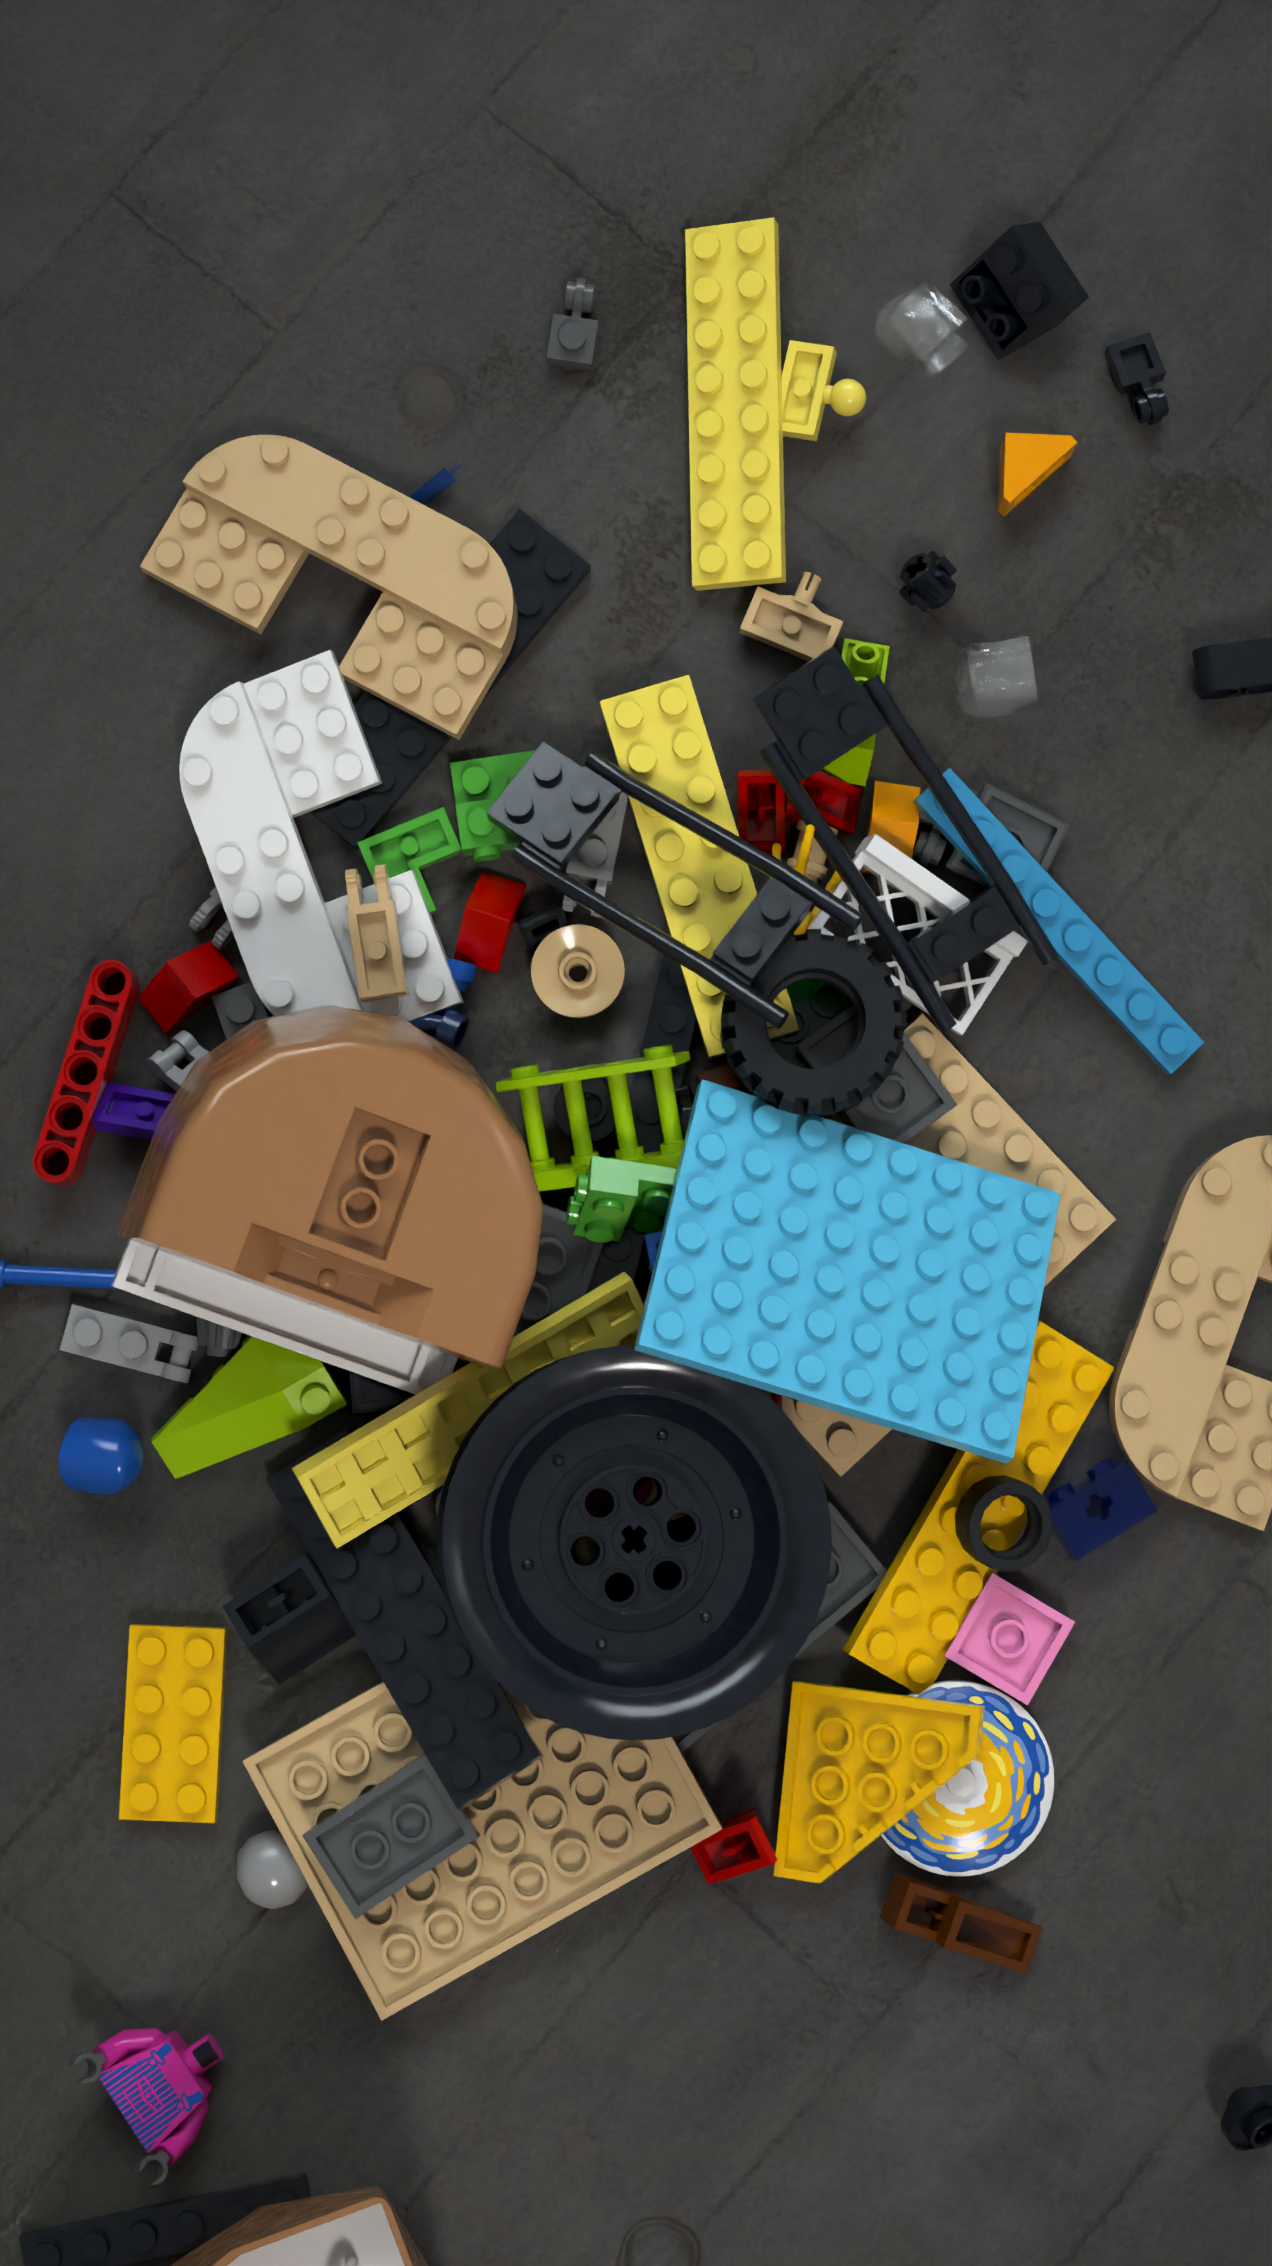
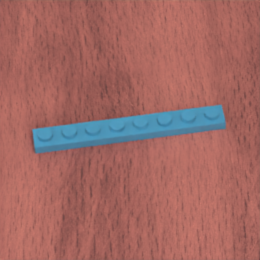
[913,768,1205,1075]

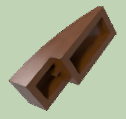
[879,1872,1042,1974]

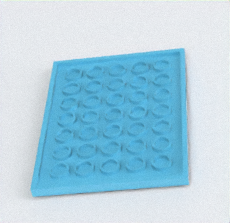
[634,1079,1061,1464]

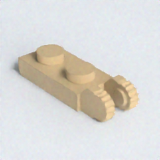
[345,864,409,1002]

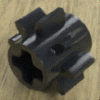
[899,551,957,612]

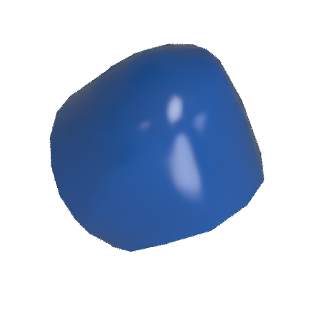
[58,1416,145,1495]

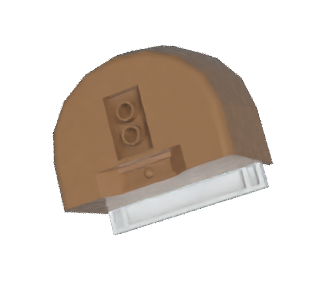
[111,1005,544,1395]

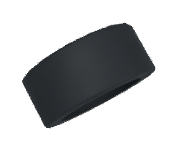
[955,1475,1053,1572]

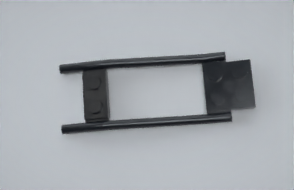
[752,646,1059,1033]
[486,742,864,1029]

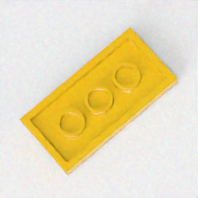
[119,1624,228,1823]

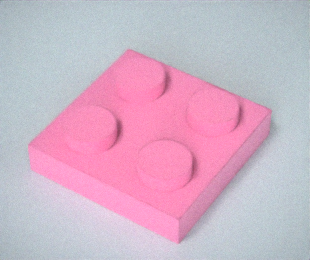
[944,1572,1075,1705]

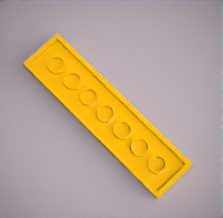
[842,1320,1114,1695]

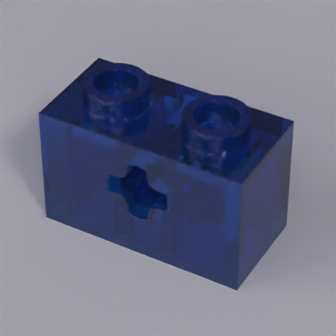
[1046,1457,1158,1561]

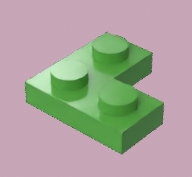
[357,807,463,915]

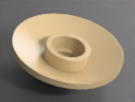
[531,924,625,1018]

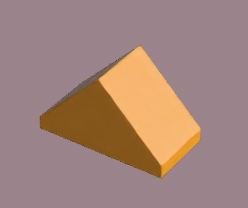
[998,433,1077,517]
[861,781,921,875]

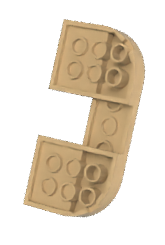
[140,435,518,740]
[1109,1135,1272,1531]

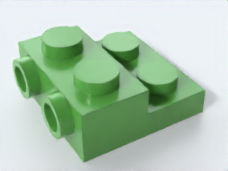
[450,750,536,862]
[566,1156,677,1243]

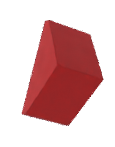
[736,770,785,853]
[785,771,863,834]
[453,871,527,974]
[137,941,241,1035]
[690,1807,778,1885]

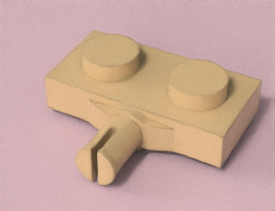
[739,572,843,661]

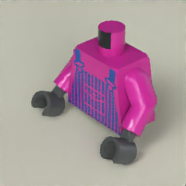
[67,2028,224,2189]

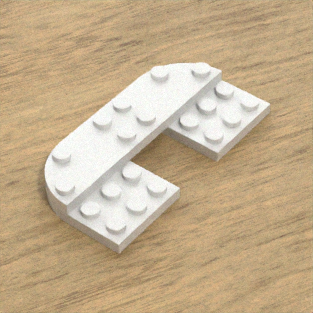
[179,650,464,1022]

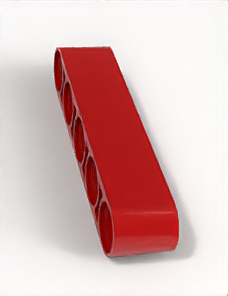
[33,960,140,1186]

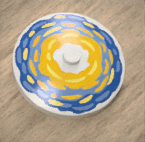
[881,1680,1054,1876]

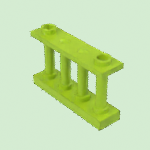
[496,1045,690,1192]

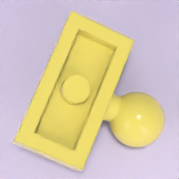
[781,340,866,442]

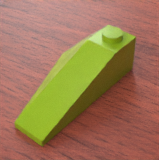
[151,1335,347,1479]

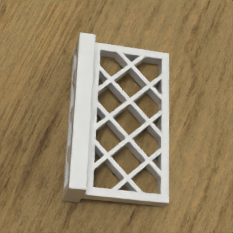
[808,834,1028,1035]

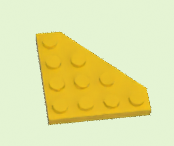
[773,1681,985,1883]

